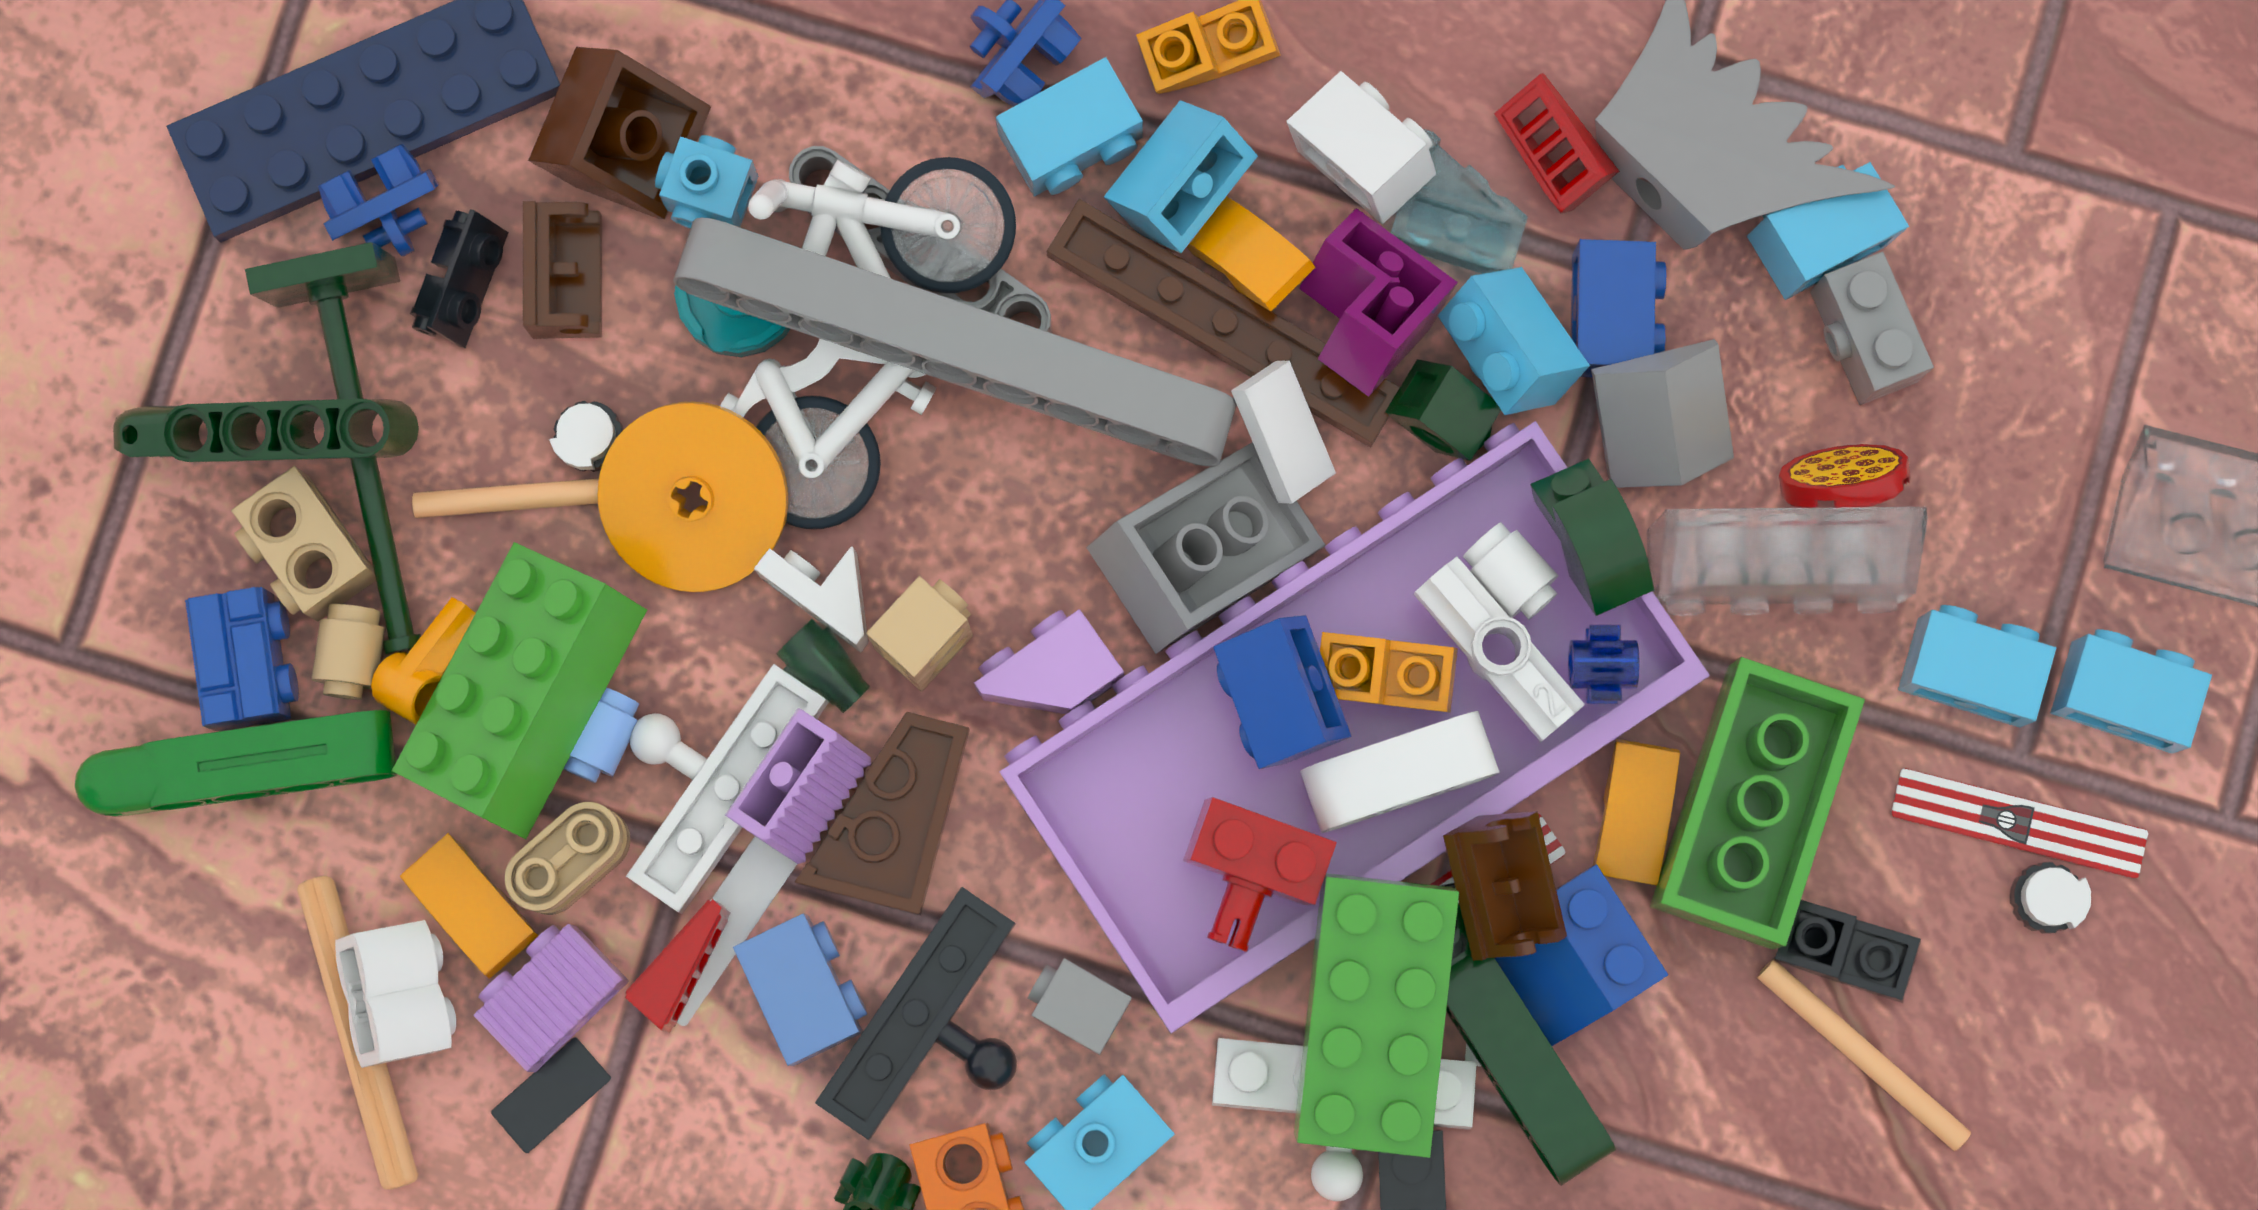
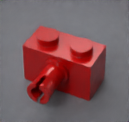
[1183,797,1337,952]

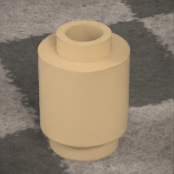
[312,604,385,700]

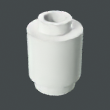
[1463,522,1559,620]

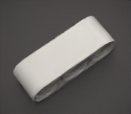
[1300,711,1500,833]

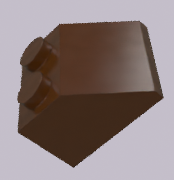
[528,47,711,219]

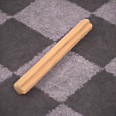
[297,876,418,1190]

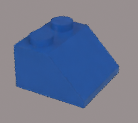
[1495,864,1668,1046]

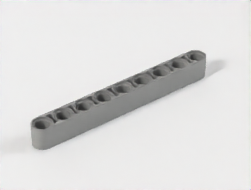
[673,218,1237,466]

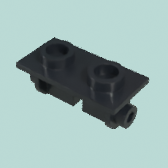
[410,209,509,348]

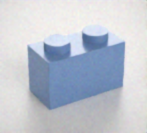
[733,913,868,1066]

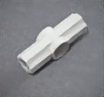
[1413,557,1585,742]

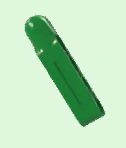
[75,710,397,817]

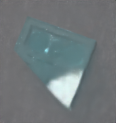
[1391,129,1528,274]

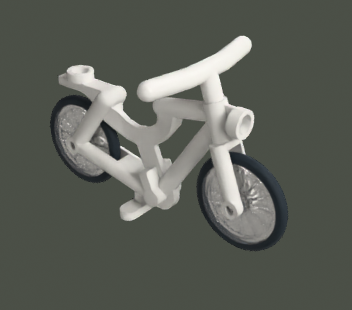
[720,157,1016,529]

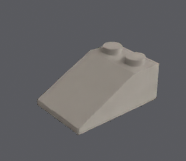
[1086,442,1326,654]

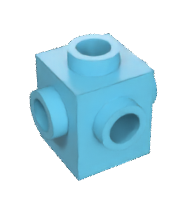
[655,135,759,228]

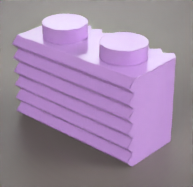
[725,708,871,864]
[473,924,629,1072]

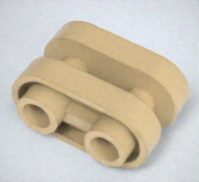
[505,802,630,915]

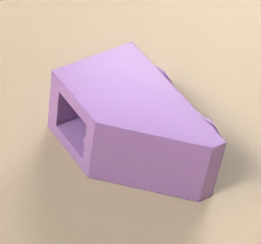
[974,609,1124,714]

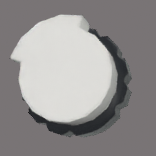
[549,401,624,472]
[2010,862,2091,934]

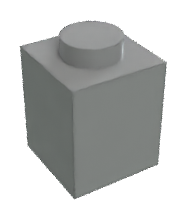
[1028,959,1132,1055]

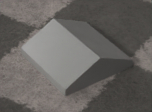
[1591,339,1734,488]

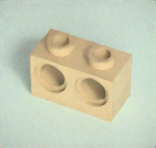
[231,466,376,622]
[866,576,973,692]

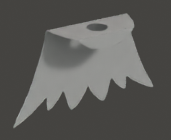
[1595,0,1895,250]

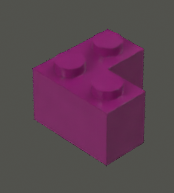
[1299,208,1458,397]

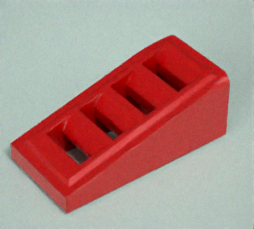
[1494,73,1620,214]
[625,899,731,1033]

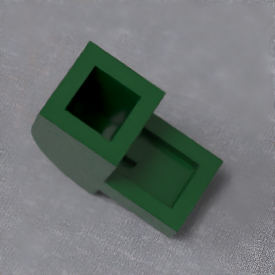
[1530,458,1655,616]

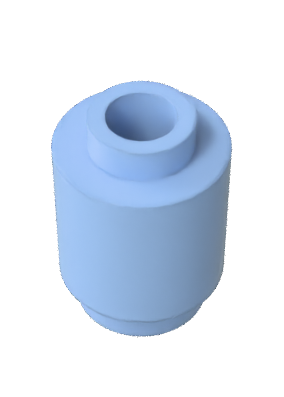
[564,687,639,783]

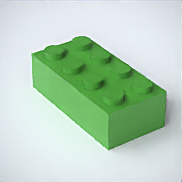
[392,542,647,839]
[1650,657,1865,949]
[1294,873,1459,1158]

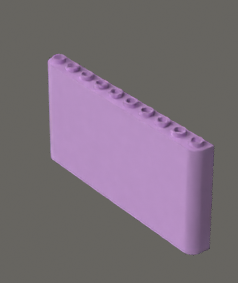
[999,421,1710,1034]

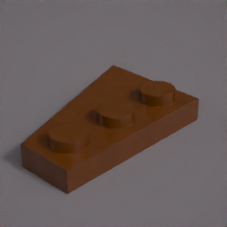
[794,712,970,916]

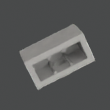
[1810,251,1934,405]

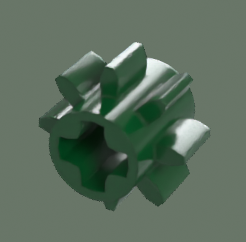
[834,1153,921,1210]

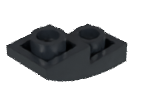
[1775,900,1921,1003]

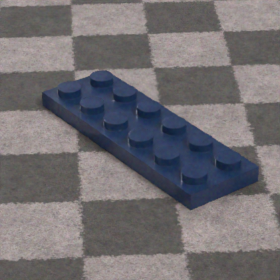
[166,0,561,243]

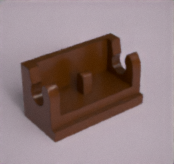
[523,201,602,339]
[1443,811,1567,961]

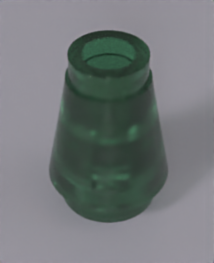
[776,618,870,713]

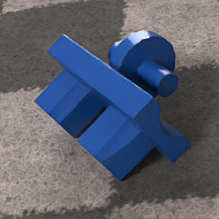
[970,0,1081,107]
[318,143,439,257]

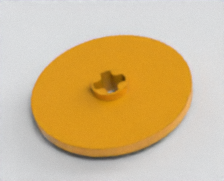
[597,401,788,592]

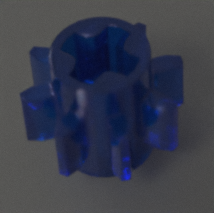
[1568,625,1640,704]

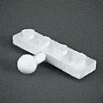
[626,664,829,914]
[1212,1038,1477,1201]

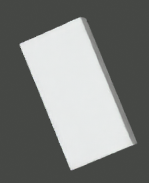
[1231,361,1336,504]

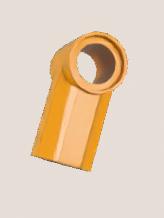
[371,597,476,725]

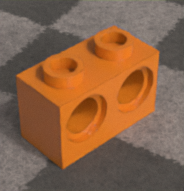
[909,1123,1024,1210]

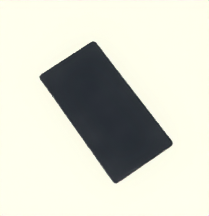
[491,1037,611,1153]

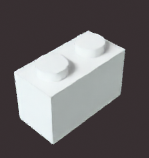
[1286,71,1436,225]

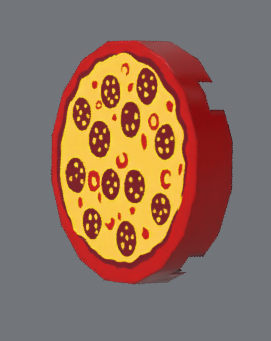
[1779,444,1911,511]

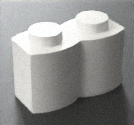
[335,920,456,1068]

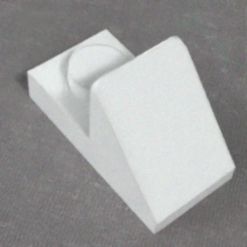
[754,547,869,653]

